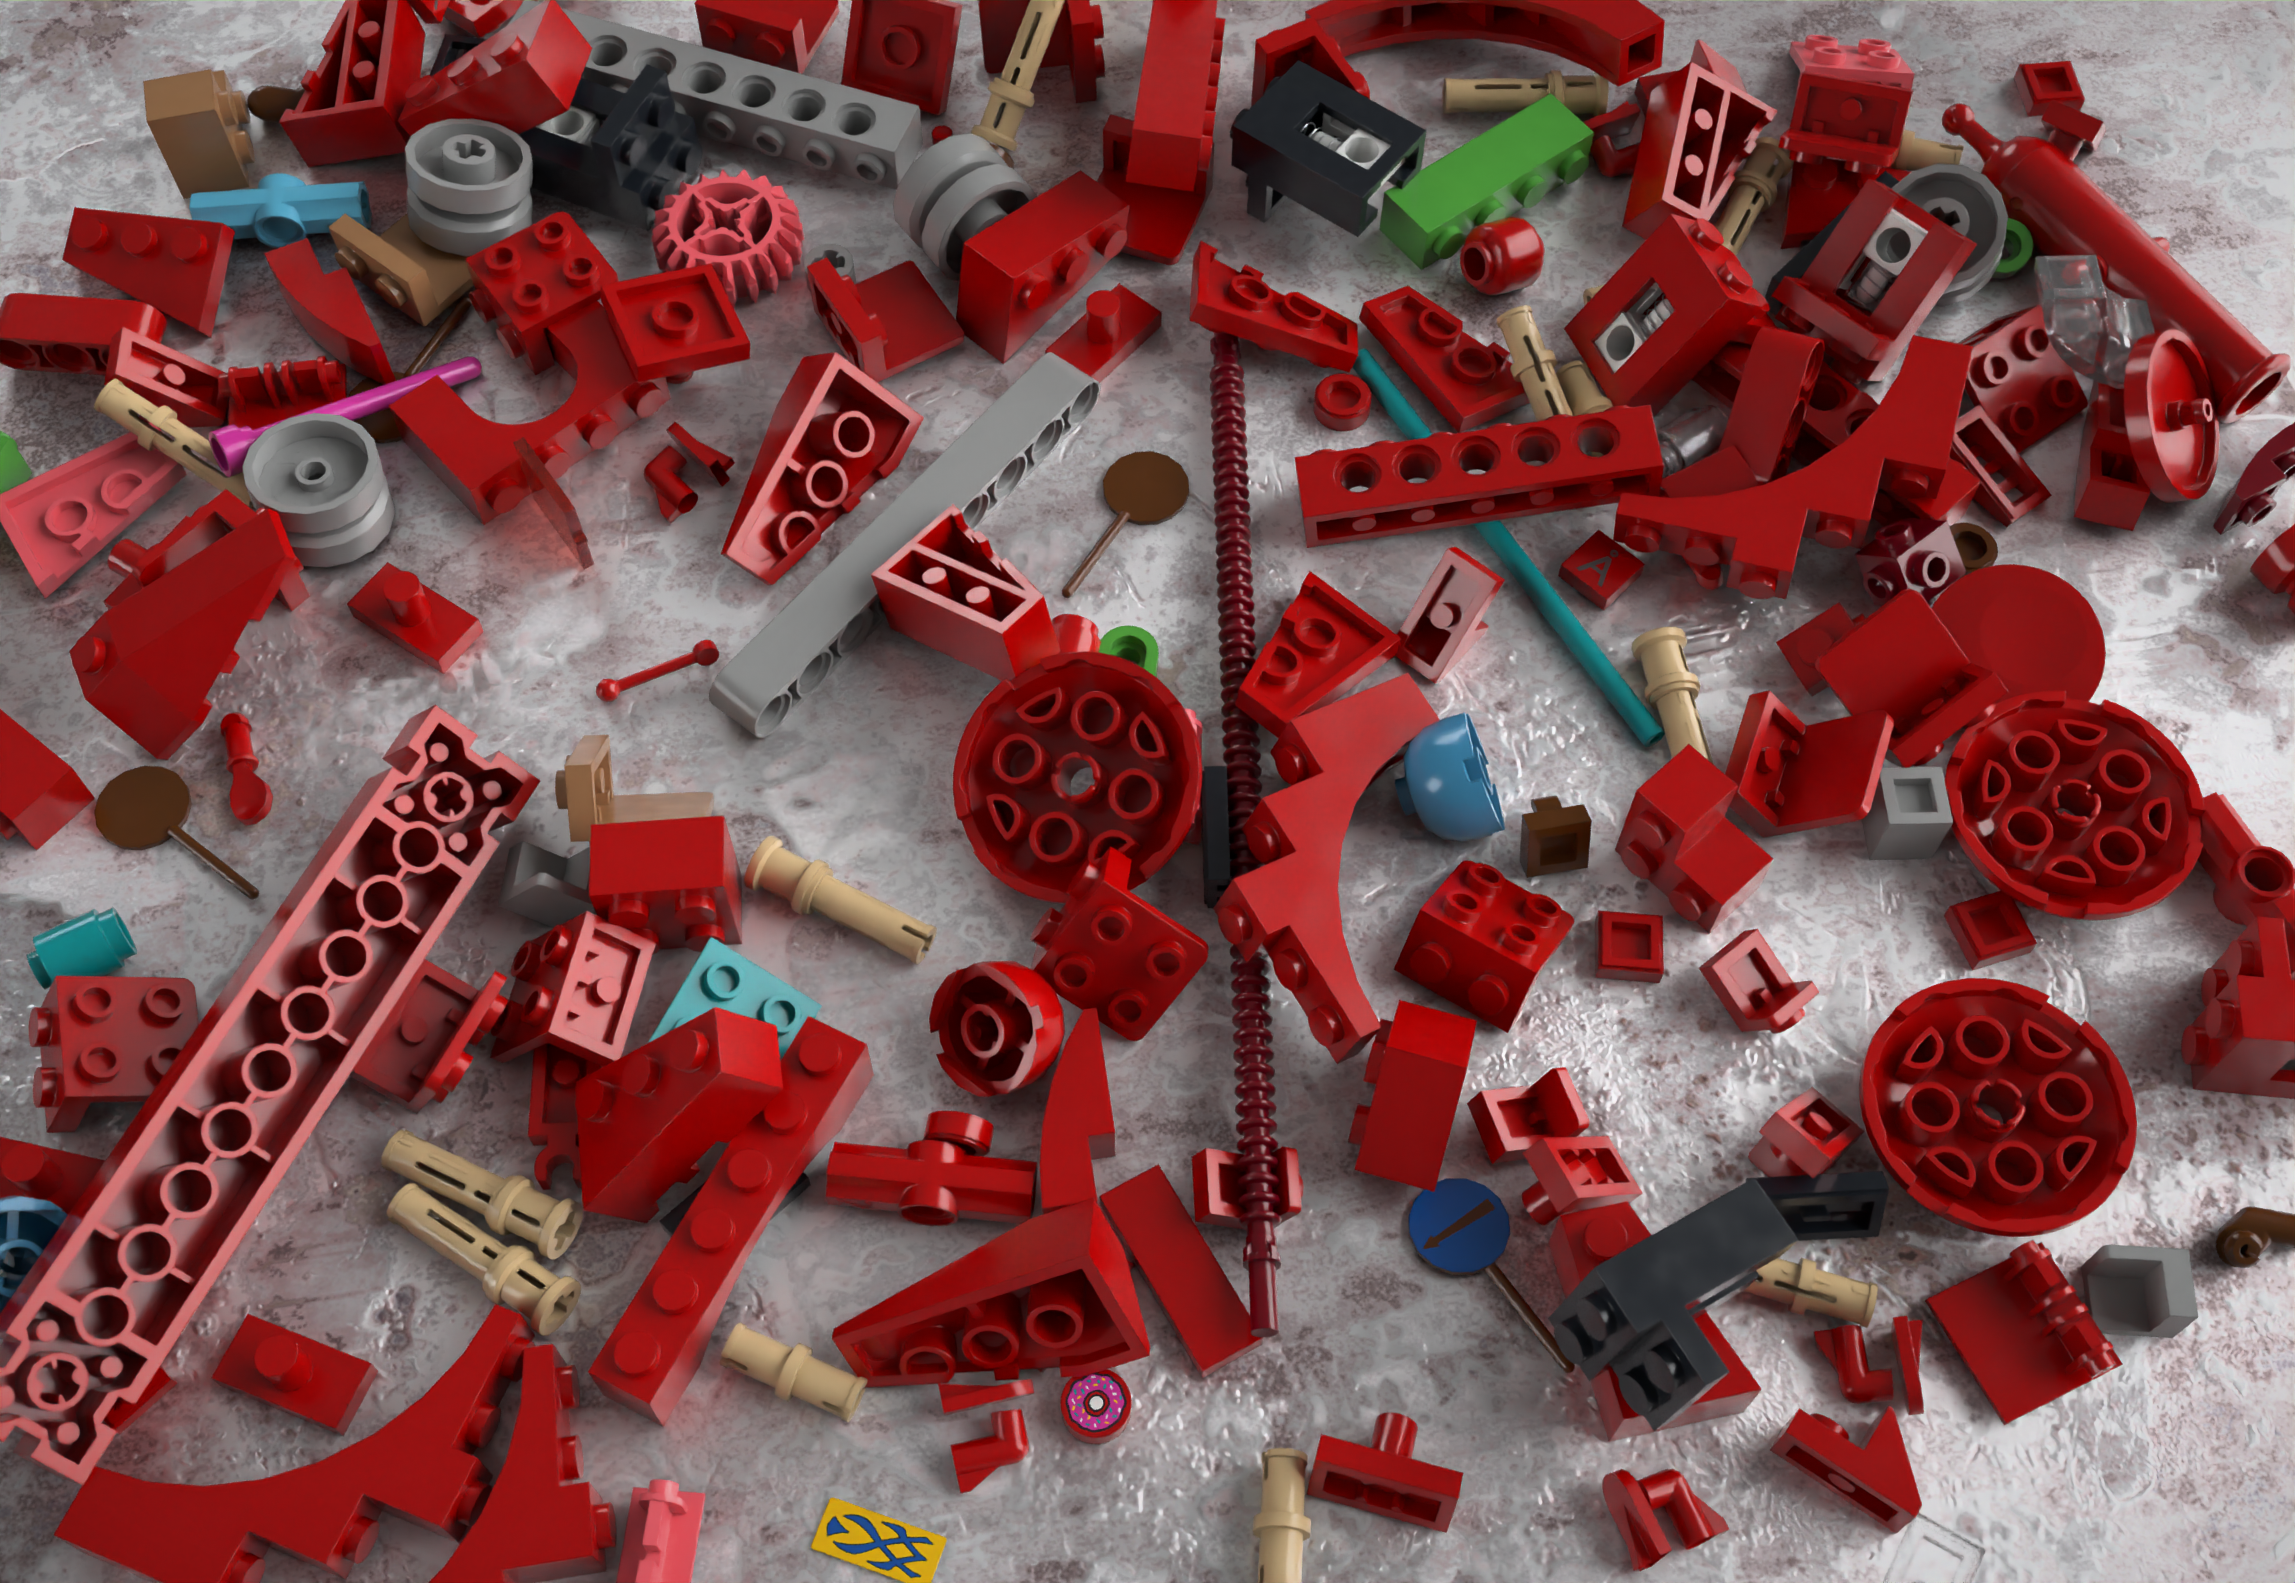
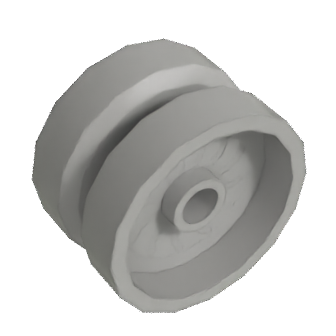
[405,119,533,256]
[893,133,1037,281]
[1887,163,2008,307]
[242,413,395,568]

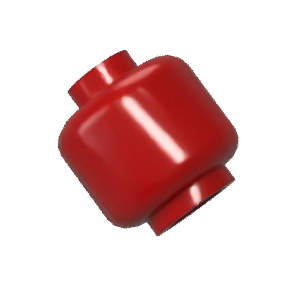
[1460,217,1545,296]

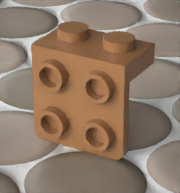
[329,213,474,327]
[555,735,714,846]

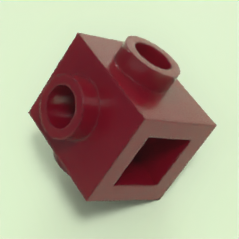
[1855,518,1966,606]

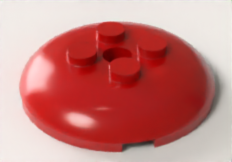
[953,651,1202,905]
[1945,690,2205,921]
[1859,978,2137,1237]

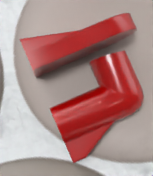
[1583,101,1641,177]
[644,422,735,524]
[1814,1316,1924,1415]
[938,1379,1035,1494]
[1602,1469,1729,1571]

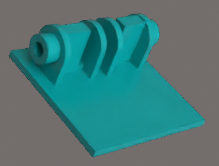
[647,937,822,1061]

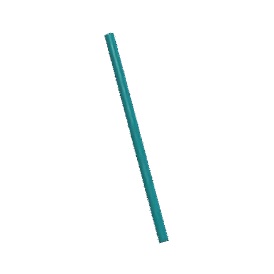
[1352,349,1665,748]

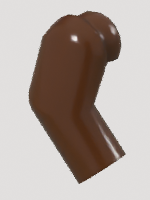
[247,85,305,124]
[2215,1206,2295,1268]

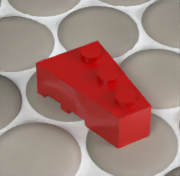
[279,0,426,167]
[398,0,592,136]
[1622,62,1778,240]
[956,170,1130,364]
[871,504,1060,681]
[575,1007,783,1224]
[1548,1201,1762,1442]

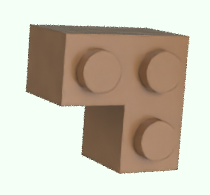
[143,69,255,199]

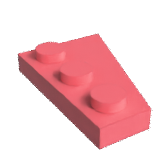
[0,422,187,599]

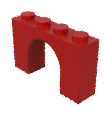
[389,301,671,525]

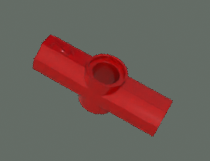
[2198,792,2295,980]
[825,1140,1038,1226]

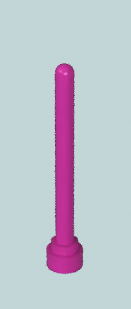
[208,356,482,477]

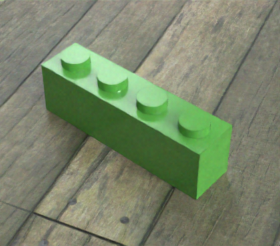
[1379,93,1594,270]

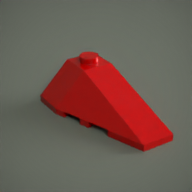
[721,352,924,585]
[69,509,296,760]
[832,1198,1150,1388]

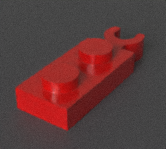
[528,1043,603,1190]

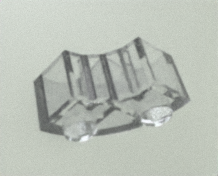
[2035,255,2155,389]

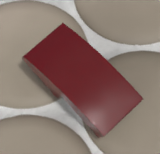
[2213,422,2295,535]

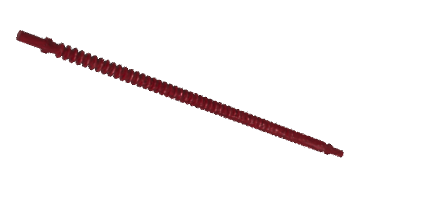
[1209,333,1282,1337]

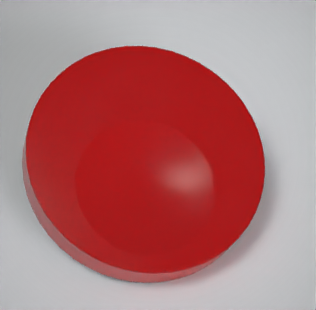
[2124,329,2219,503]
[1932,564,2106,730]

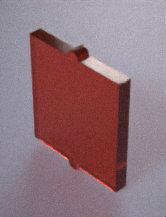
[513,437,594,570]

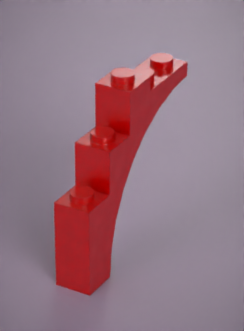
[1305,0,1665,87]
[1613,335,1974,599]
[1213,673,1440,1064]
[53,1304,535,1583]
[428,1344,617,1583]

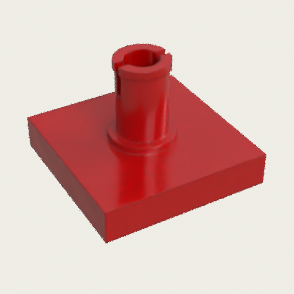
[841,0,963,115]
[601,263,750,384]

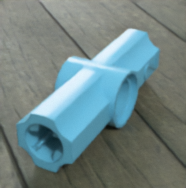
[189,173,372,249]

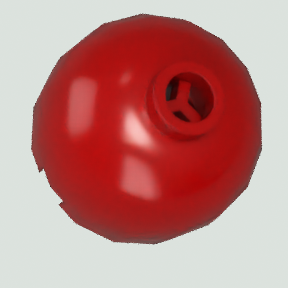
[929,961,1065,1097]

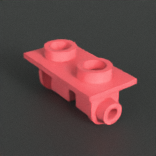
[616,1479,706,1583]

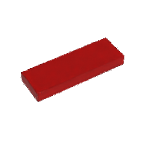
[1099,1164,1263,1378]

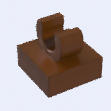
[1519,795,1592,878]

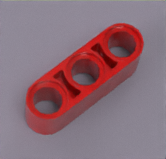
[0,293,167,376]
[1718,325,1824,486]

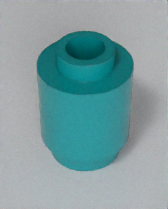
[26,907,137,989]

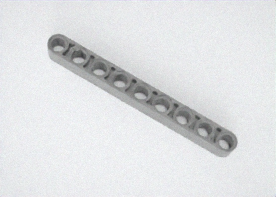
[709,352,1101,738]

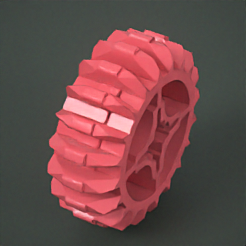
[651,168,804,308]

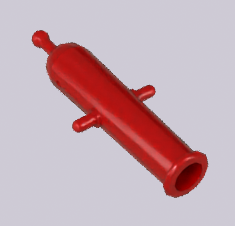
[1942,103,2291,424]

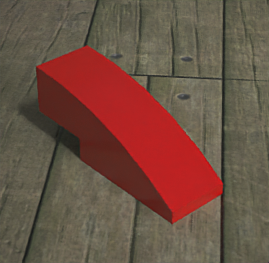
[264,238,396,385]
[2074,367,2150,531]
[1040,1008,1116,1214]

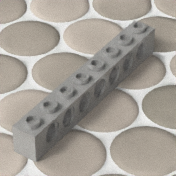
[508,0,923,190]

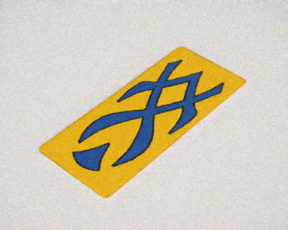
[811,1497,947,1583]

